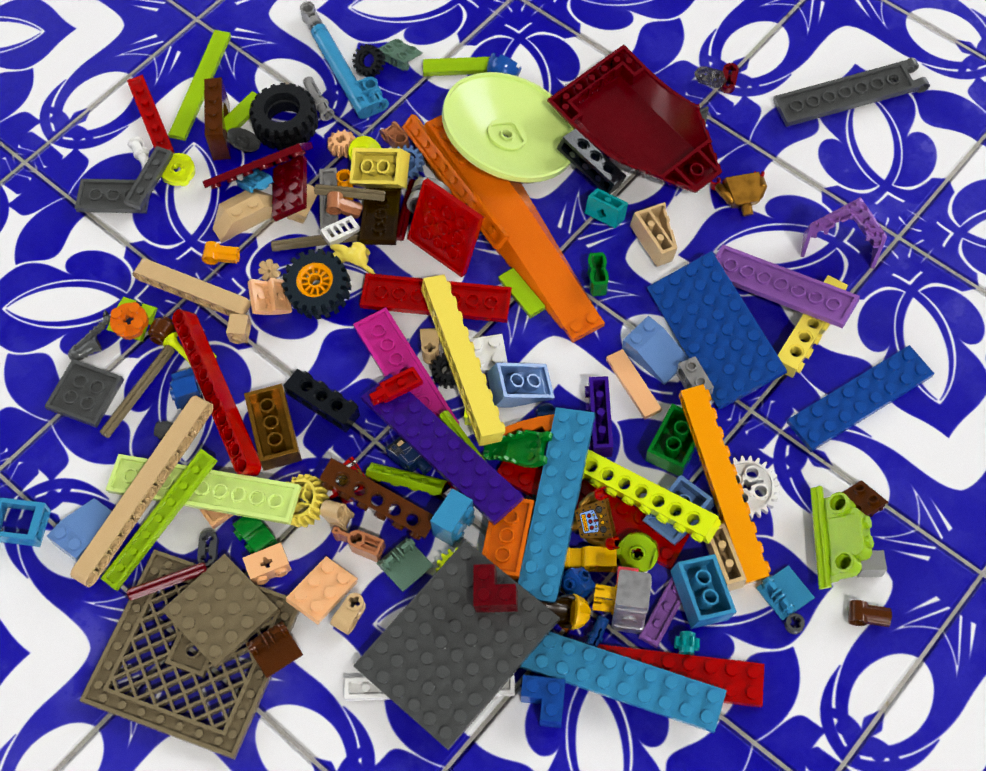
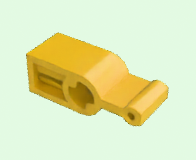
[564,546,617,572]

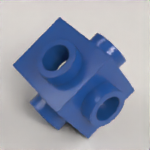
[561,567,595,599]

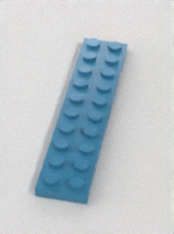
[518,407,595,603]
[519,632,727,733]

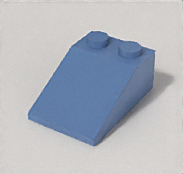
[622,316,689,385]
[487,363,555,408]
[643,475,714,546]
[47,498,112,562]

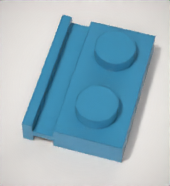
[236,169,274,193]

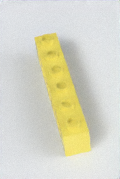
[778,275,848,378]

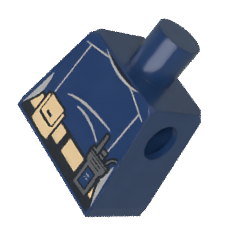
[385,436,432,474]

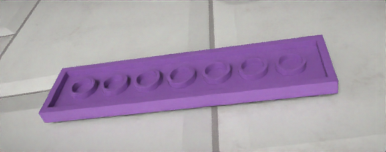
[716,245,860,329]

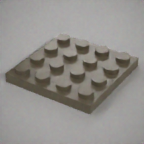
[162,554,279,669]

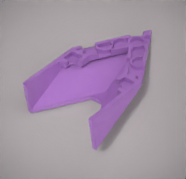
[801,197,887,269]

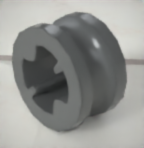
[785,613,805,634]

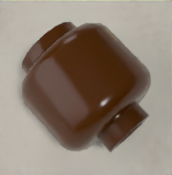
[148,316,176,345]

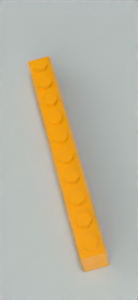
[678,384,771,585]

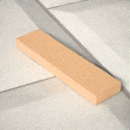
[606,349,662,420]

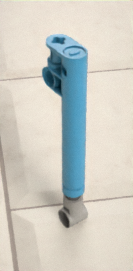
[300,1,389,119]

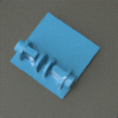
[756,565,815,621]

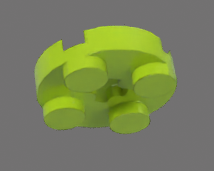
[617,532,659,573]

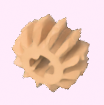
[327,129,355,159]

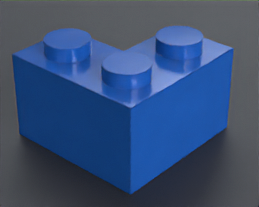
[170,368,203,410]
[521,675,566,728]

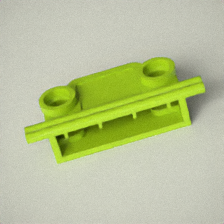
[810,486,874,590]

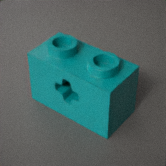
[585,188,628,228]

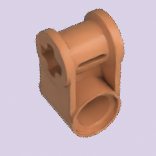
[379,121,410,149]

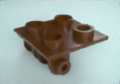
[842,480,888,517]
[246,621,303,678]

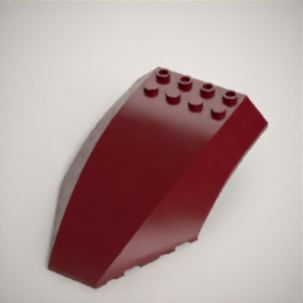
[547,44,722,193]

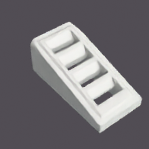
[320,215,361,247]

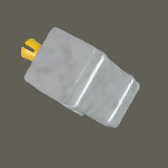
[592,570,652,634]

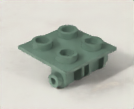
[379,39,423,71]
[376,537,434,592]

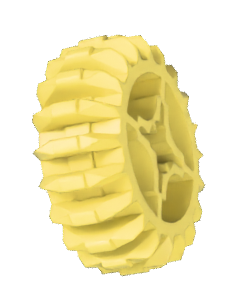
[286,474,329,528]

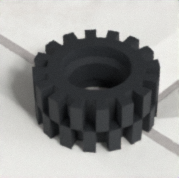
[352,44,386,77]
[432,353,457,389]

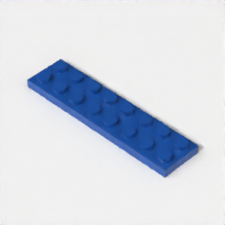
[787,345,935,452]

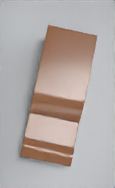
[332,527,386,562]

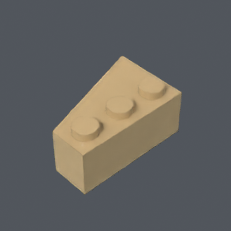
[630,202,677,267]

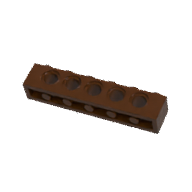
[319,458,434,541]

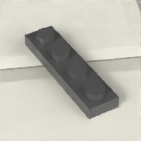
[124,146,173,210]

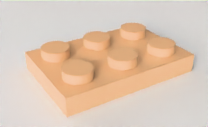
[286,556,358,625]

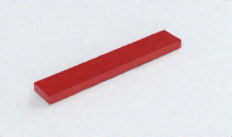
[127,75,175,153]

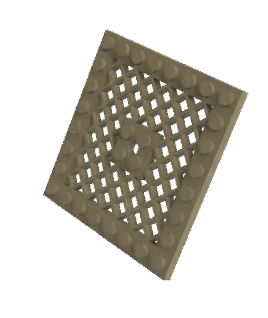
[79,549,300,760]

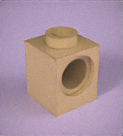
[226,313,252,344]

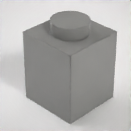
[857,550,887,577]

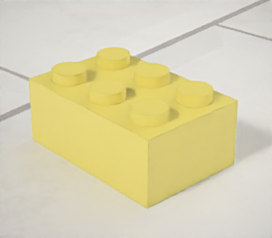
[349,148,410,189]

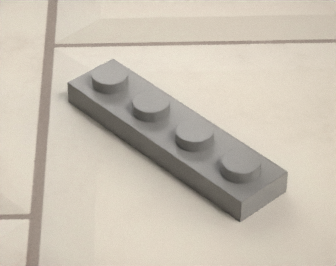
[319,168,339,231]

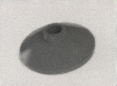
[227,128,260,152]

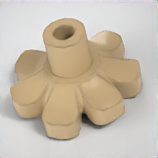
[258,259,281,281]

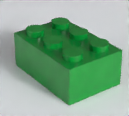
[645,404,696,476]

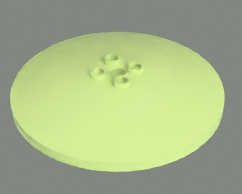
[442,72,574,183]

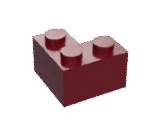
[473,564,518,613]

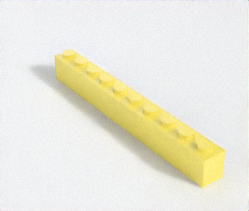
[421,274,505,446]

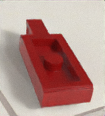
[369,367,423,406]

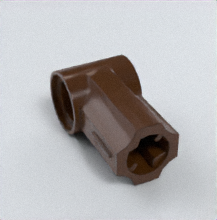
[848,600,892,627]

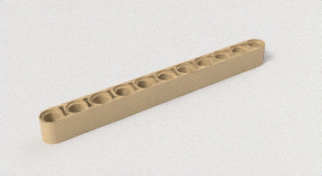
[70,395,214,587]

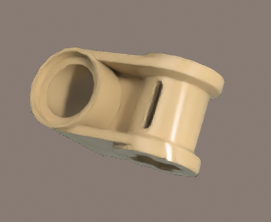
[420,328,440,365]
[320,500,355,532]
[330,593,366,635]

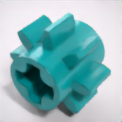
[674,631,700,655]

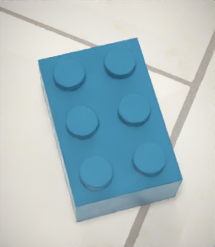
[670,554,737,629]

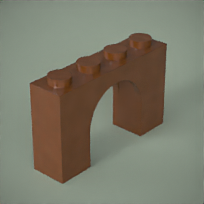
[204,77,231,161]

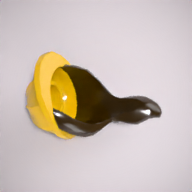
[541,594,591,630]

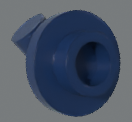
[536,403,555,417]

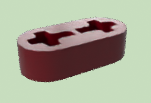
[720,63,739,94]

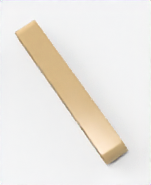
[132,258,251,316]

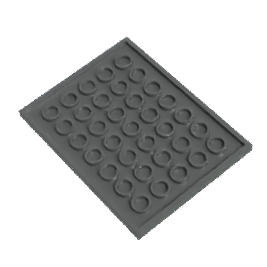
[353,541,560,751]

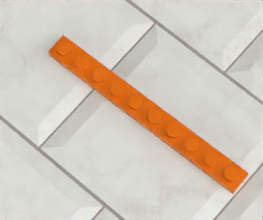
[402,114,510,250]

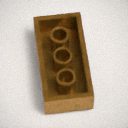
[244,383,302,471]

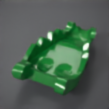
[482,430,553,468]

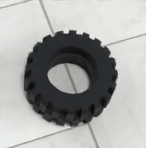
[249,83,318,150]

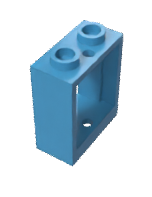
[0,498,51,547]

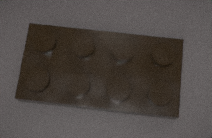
[359,188,402,245]

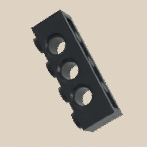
[557,129,626,194]
[283,369,360,433]

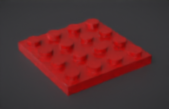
[407,178,484,277]

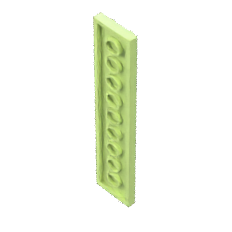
[106,454,302,525]

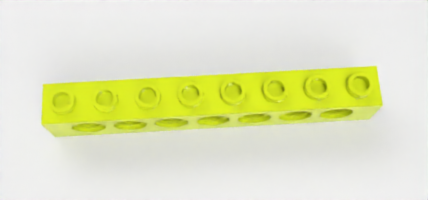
[582,449,721,544]

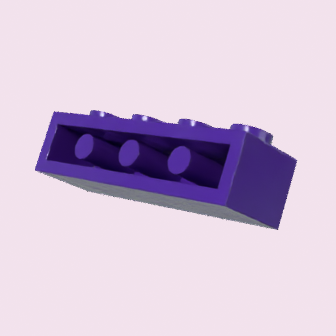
[585,376,613,457]

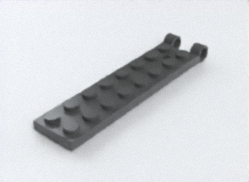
[773,58,930,127]

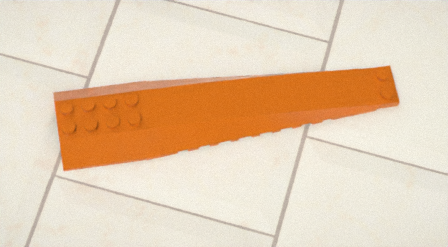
[412,115,605,343]

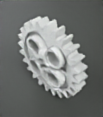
[733,456,780,520]

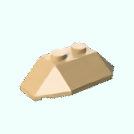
[213,189,273,243]

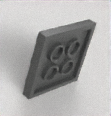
[45,359,124,428]

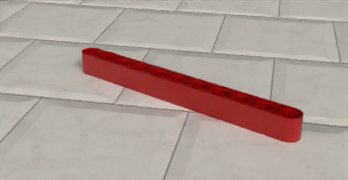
[172,309,261,476]

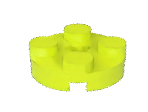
[161,153,196,186]

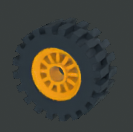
[282,249,352,319]

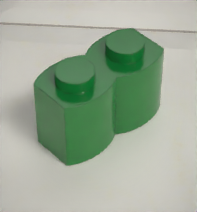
[587,252,609,296]
[232,517,278,554]

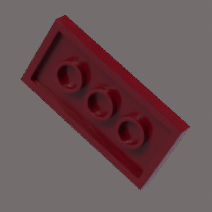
[272,155,307,221]

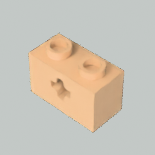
[242,542,292,585]

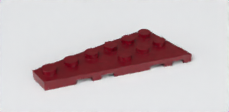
[202,142,313,190]

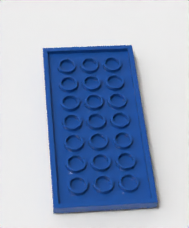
[647,251,787,410]

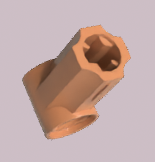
[326,191,363,219]

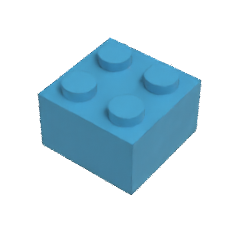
[430,488,475,547]

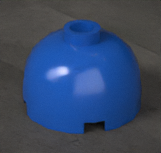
[487,53,522,76]

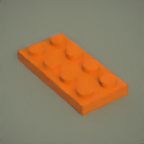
[482,499,535,579]

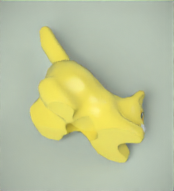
[330,242,375,274]

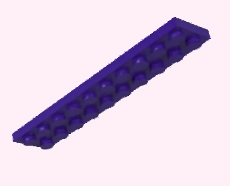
[361,374,524,526]

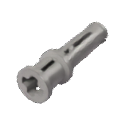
[303,76,335,121]

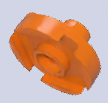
[110,302,149,340]

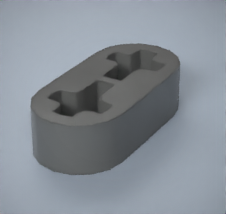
[197,530,219,568]

